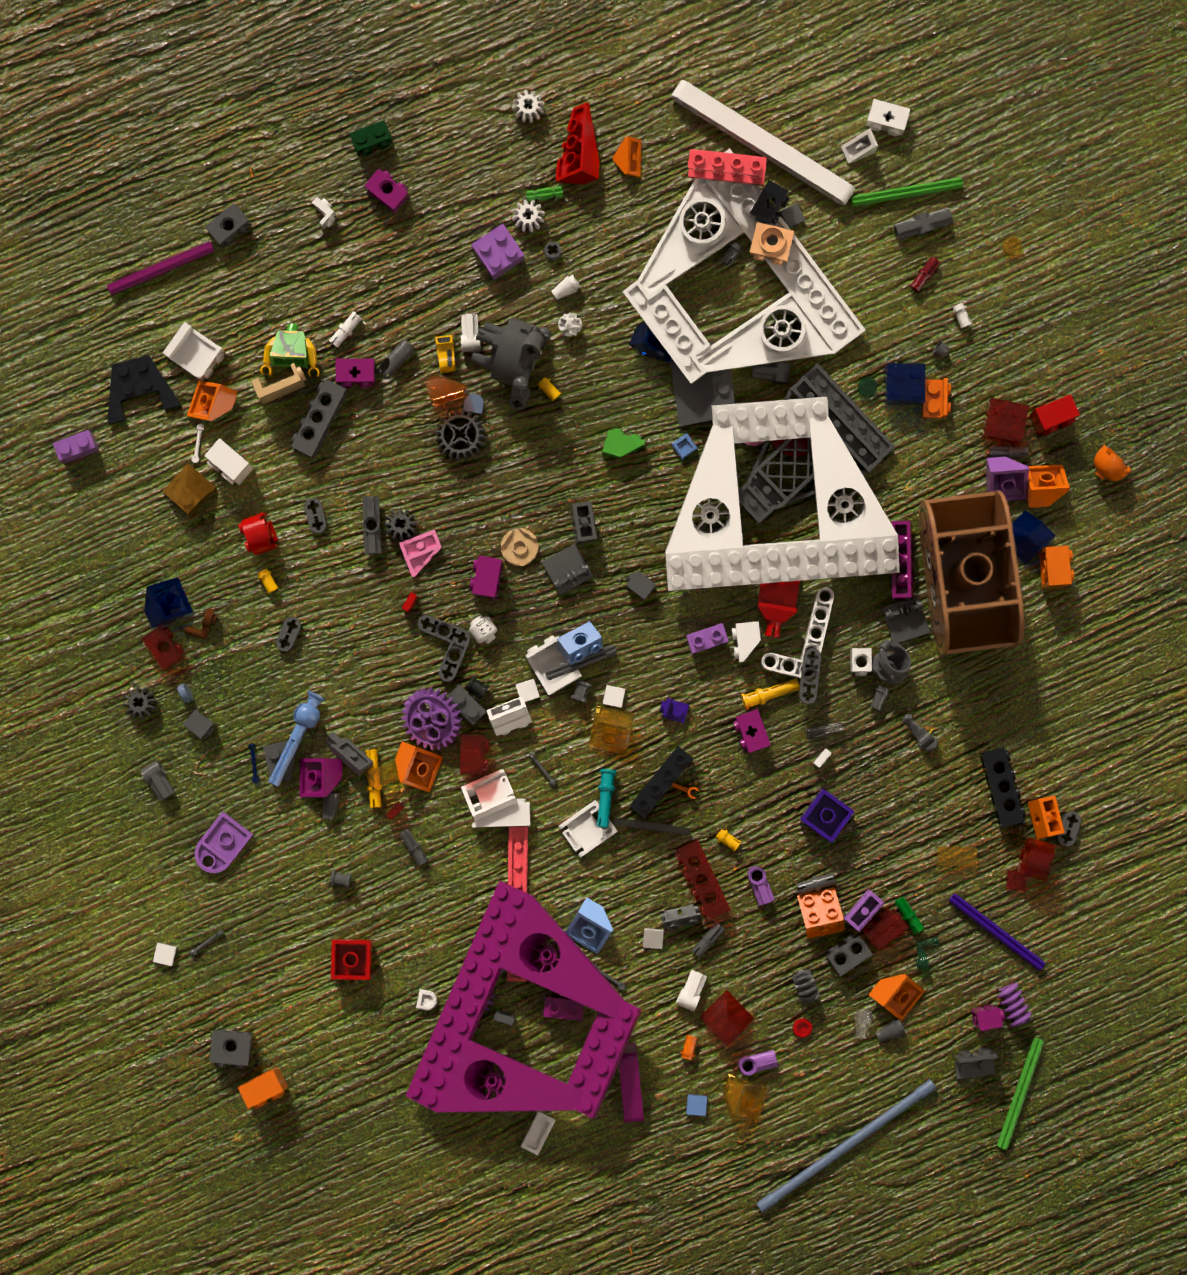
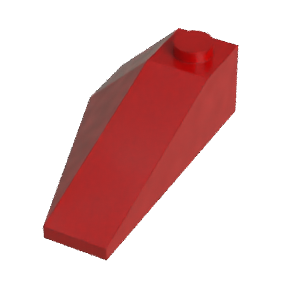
[556,102,599,184]

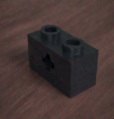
[750,180,790,225]

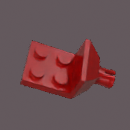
[756,581,800,638]

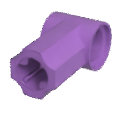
[747,866,775,906]
[738,1050,778,1075]

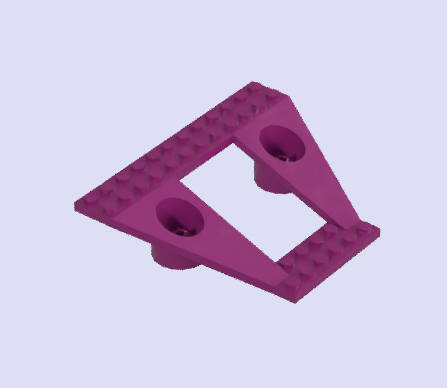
[405,881,642,1119]

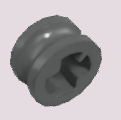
[544,242,561,260]

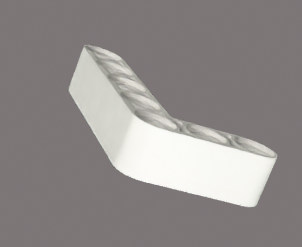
[760,587,834,680]

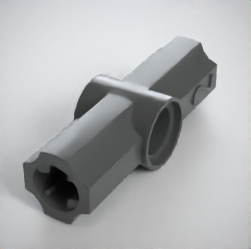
[893,207,953,241]
[363,496,381,555]

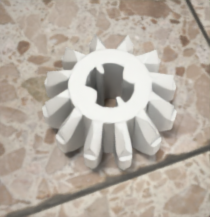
[513,90,544,123]
[512,200,544,232]

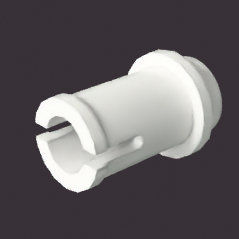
[952,303,972,329]

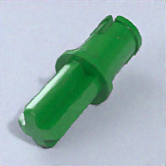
[895,897,924,934]

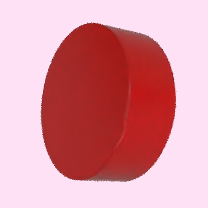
[792,1018,812,1038]

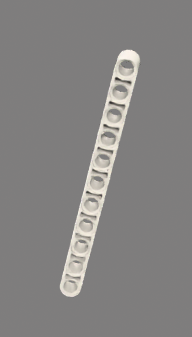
[671,80,855,206]

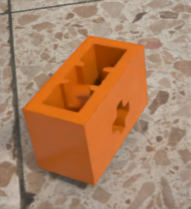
[1028,795,1065,840]

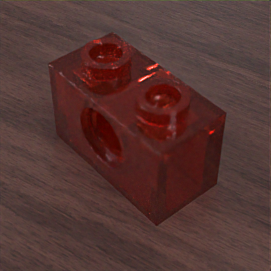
[141,625,185,671]

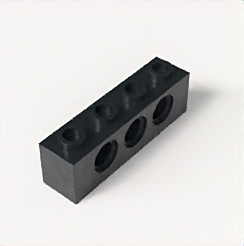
[629,746,693,818]
[979,747,1026,828]

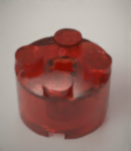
[1017,837,1055,881]

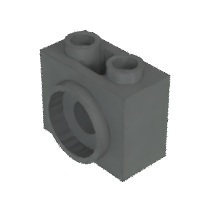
[209,1029,254,1069]

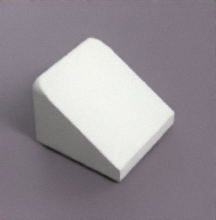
[643,928,664,949]

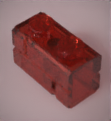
[863,908,909,951]

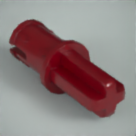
[909,257,940,293]

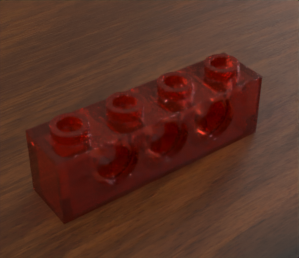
[675,839,731,920]

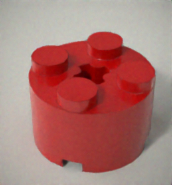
[238,512,279,556]

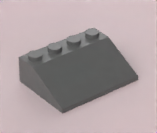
[669,342,735,427]

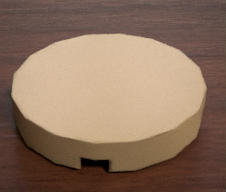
[501,528,539,566]

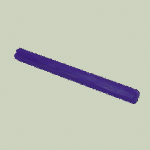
[949,894,1045,971]

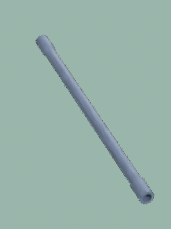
[756,1079,937,1213]

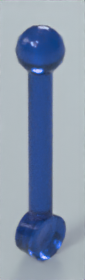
[248,743,260,783]

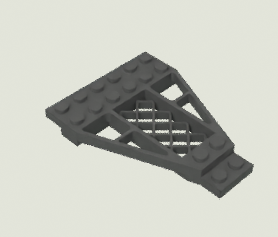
[738,363,895,524]

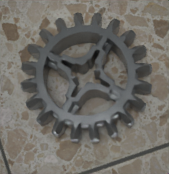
[435,409,486,461]

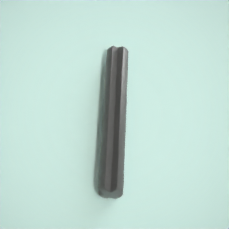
[545,644,617,680]

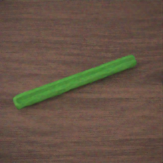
[851,178,963,207]
[997,1038,1044,1150]

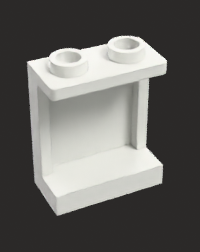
[163,322,225,381]
[525,635,582,696]

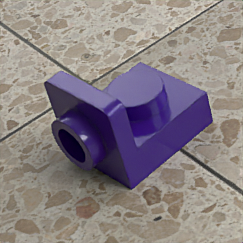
[659,698,689,723]

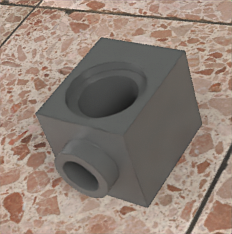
[626,571,656,601]
[183,709,216,739]

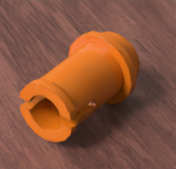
[680,1034,698,1060]

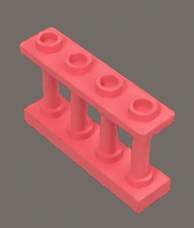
[688,149,767,186]

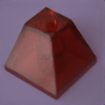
[699,990,754,1047]

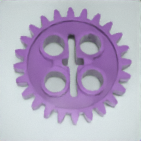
[401,688,462,750]

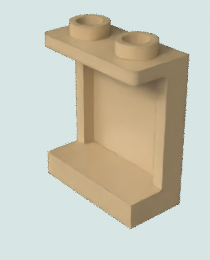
[251,363,307,404]

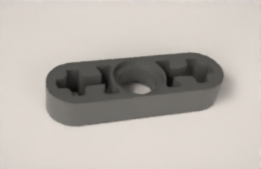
[799,648,821,704]

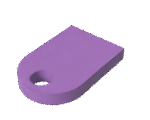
[195,811,254,873]

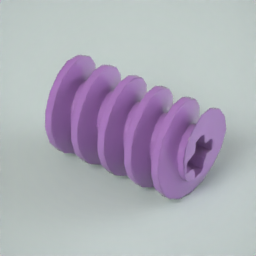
[997,983,1033,1027]

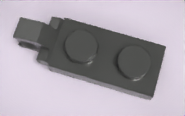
[326,732,373,776]

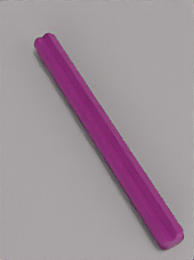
[107,241,214,295]

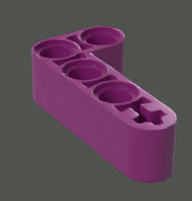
[619,1042,644,1123]

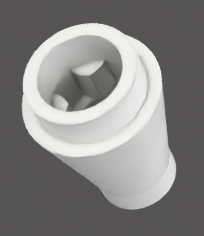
[551,275,581,300]

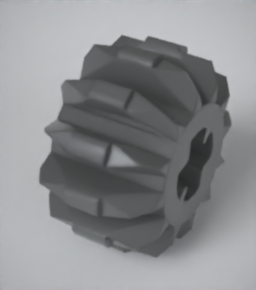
[385,508,418,541]
[123,687,157,719]
[793,969,820,1004]

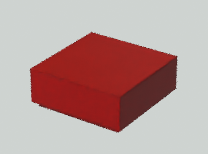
[402,592,418,613]

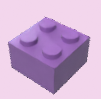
[471,224,525,280]

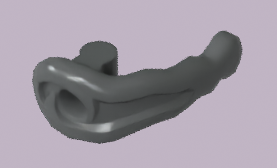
[902,714,938,752]

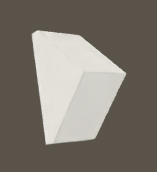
[841,129,878,164]

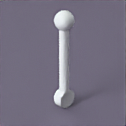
[192,424,204,463]

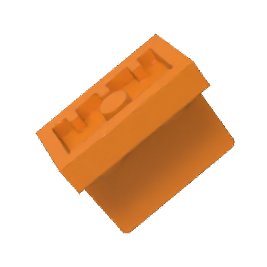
[797,887,845,939]

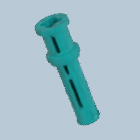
[596,769,617,829]

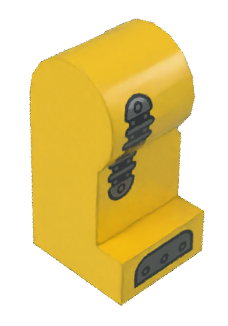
[435,335,456,373]

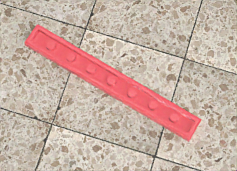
[507,826,528,982]

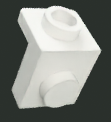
[312,197,336,230]

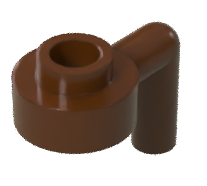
[184,608,218,639]

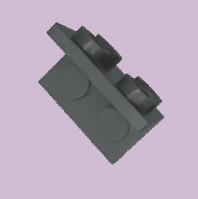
[953,1047,998,1079]

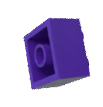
[799,789,855,843]

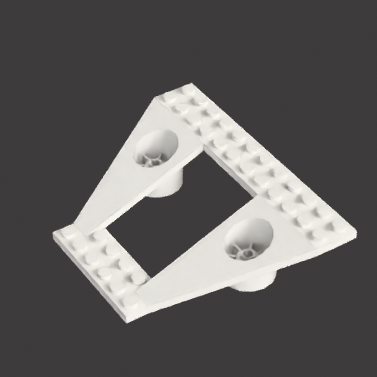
[622,148,866,384]
[665,397,900,591]

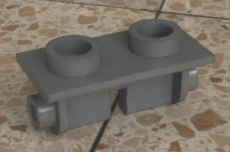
[660,904,701,930]

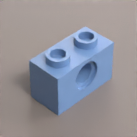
[557,621,603,665]

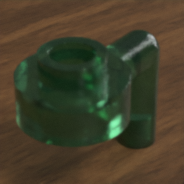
[915,937,939,973]

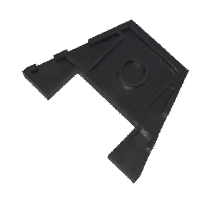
[108,355,181,425]

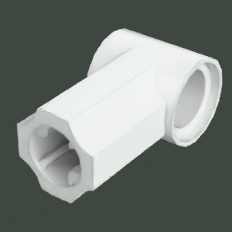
[461,314,481,352]
[676,970,707,1012]

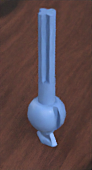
[268,691,325,787]

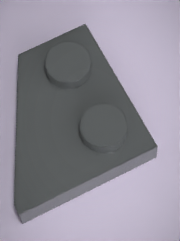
[263,740,300,782]

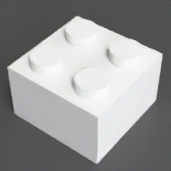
[205,438,254,485]

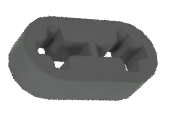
[305,498,327,534]
[276,617,302,652]
[1056,811,1081,847]

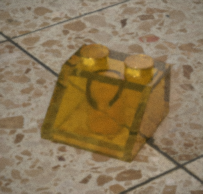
[588,706,634,756]

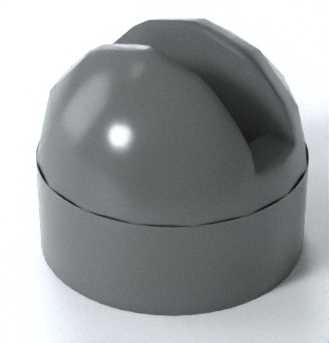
[932,341,949,358]

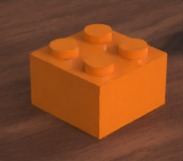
[1039,546,1074,589]
[238,1066,288,1110]

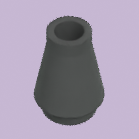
[322,791,341,820]
[876,1019,906,1042]

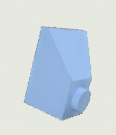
[566,897,613,954]

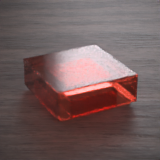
[385,801,404,820]
[1005,870,1027,891]

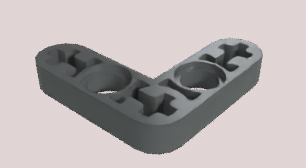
[417,615,471,682]

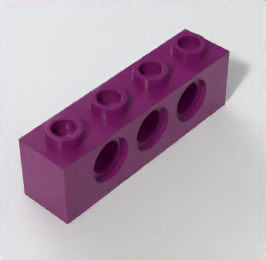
[891,521,914,600]

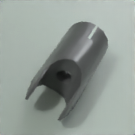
[377,339,416,380]

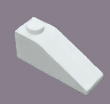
[472,798,531,827]

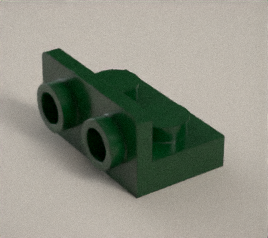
[349,120,393,156]

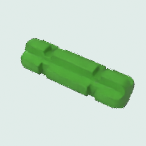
[526,186,563,202]

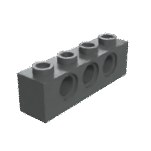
[290,379,348,459]

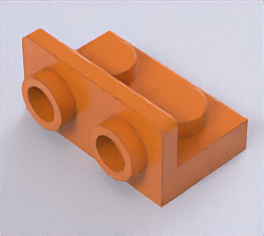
[922,378,951,419]

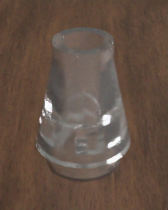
[854,1009,873,1039]

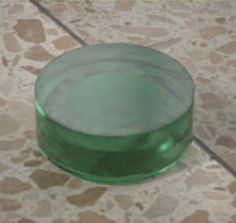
[857,377,877,397]

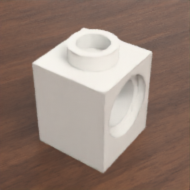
[850,648,872,676]

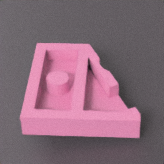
[399,529,442,578]

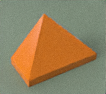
[612,136,641,178]

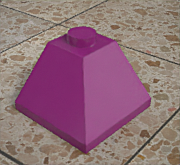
[299,758,343,797]

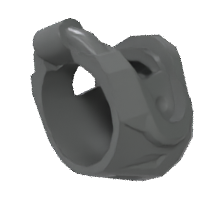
[872,640,911,685]

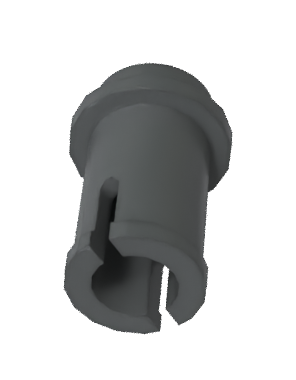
[720,242,742,267]
[870,685,890,711]

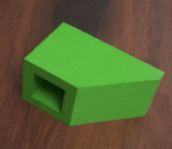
[602,428,645,459]

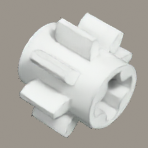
[558,312,582,337]

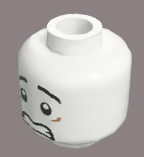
[469,615,497,644]

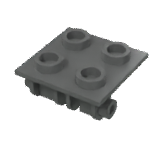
[542,544,593,595]
[882,597,930,643]

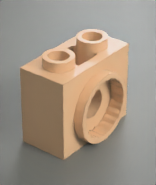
[750,222,794,265]

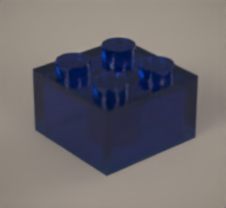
[884,363,925,405]

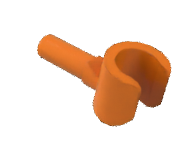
[672,782,699,799]

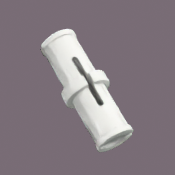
[328,312,362,348]

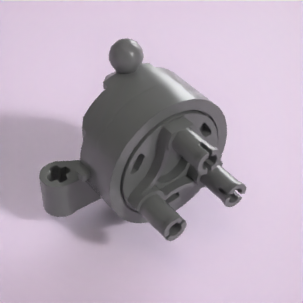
[471,317,551,411]

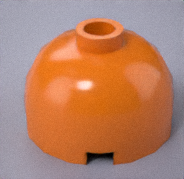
[1094,444,1132,481]

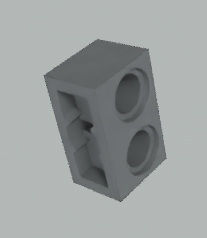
[826,934,873,976]

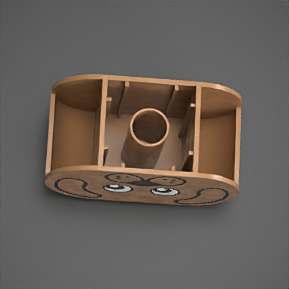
[919,490,1024,655]

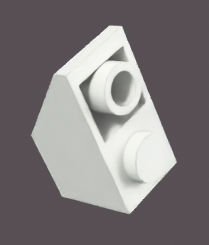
[732,621,761,663]

